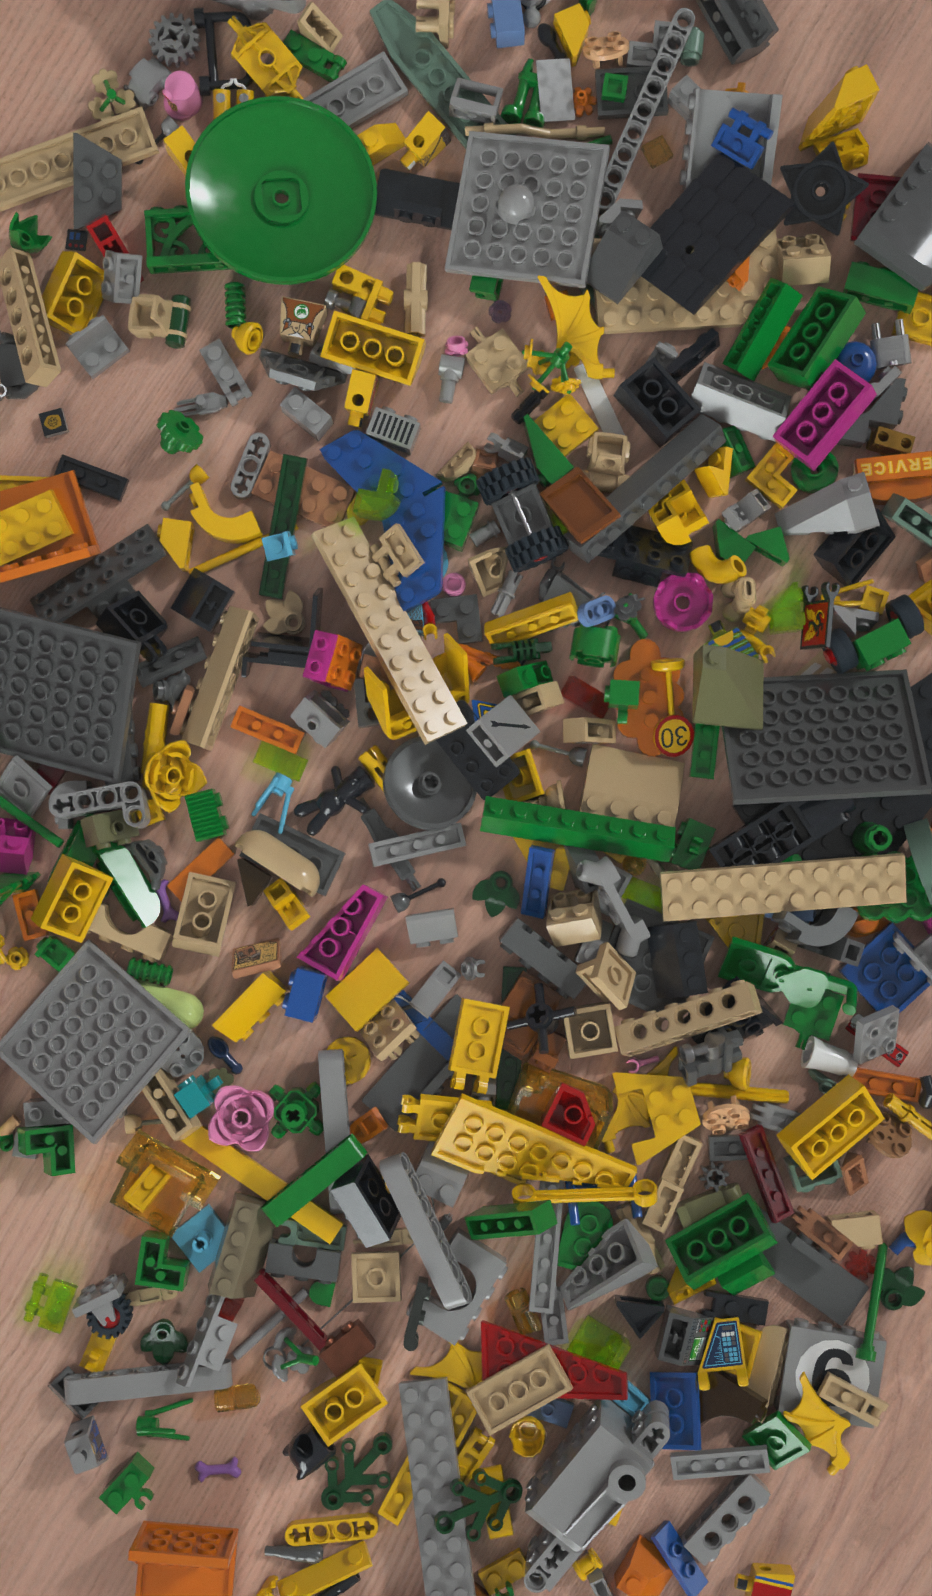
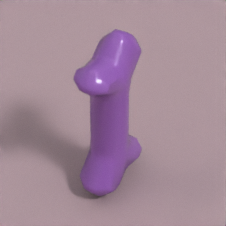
[150,879,179,923]
[195,1456,241,1483]

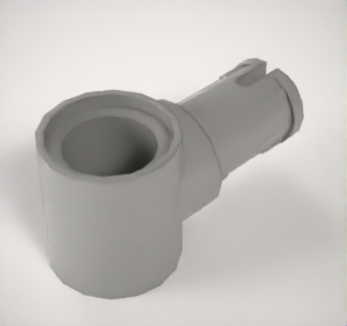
[438,354,465,404]

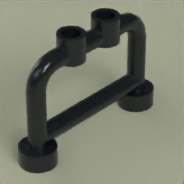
[194,8,254,96]

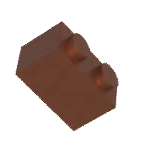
[319,1318,376,1378]

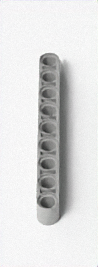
[599,8,695,215]

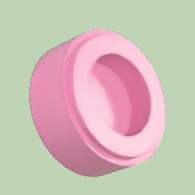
[442,573,466,597]

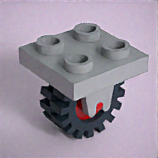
[72,1273,133,1339]

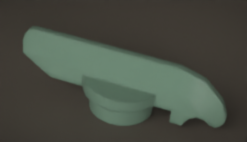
[808,1069,837,1094]

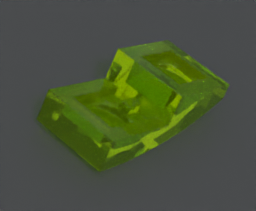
[253,741,308,782]

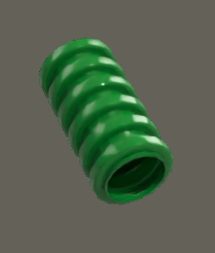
[224,282,246,329]
[126,957,173,987]

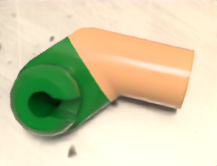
[0,1114,21,1152]

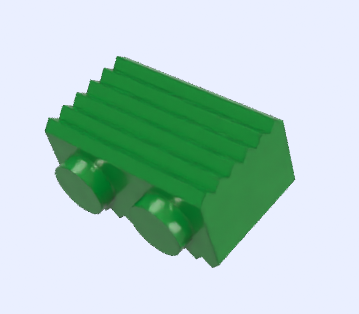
[185,789,229,842]

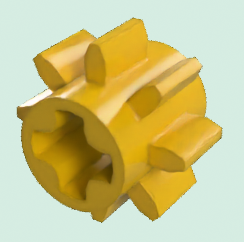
[742,605,772,635]

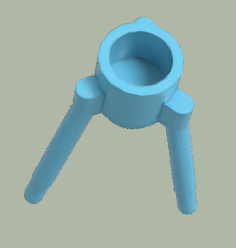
[251,772,294,834]

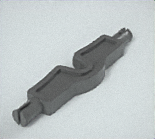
[360,797,421,892]

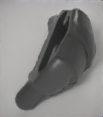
[124,839,168,891]

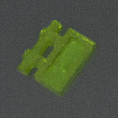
[23,1273,78,1334]

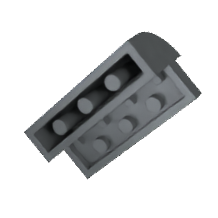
[695,0,779,65]

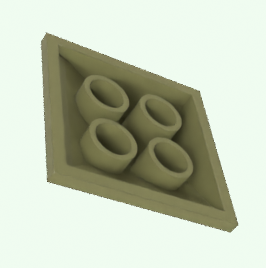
[692,645,764,731]

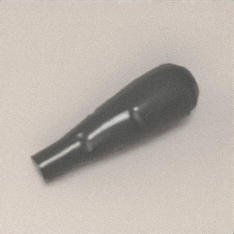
[265,1544,323,1564]

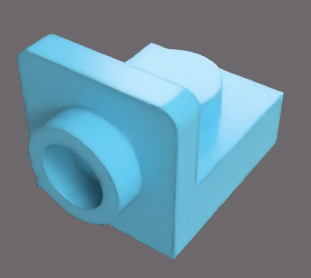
[261,531,298,562]

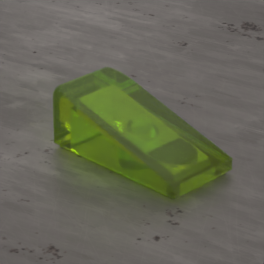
[622,876,662,914]

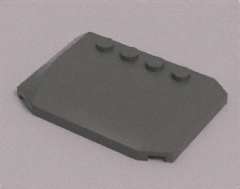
[854,141,932,292]

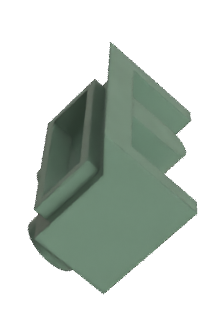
[783,1156,843,1192]

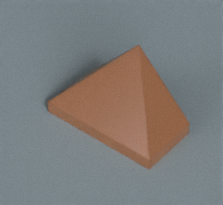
[841,1151,869,1196]

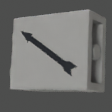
[466,695,541,768]

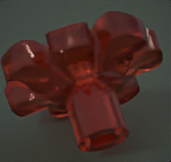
[845,1249,876,1281]

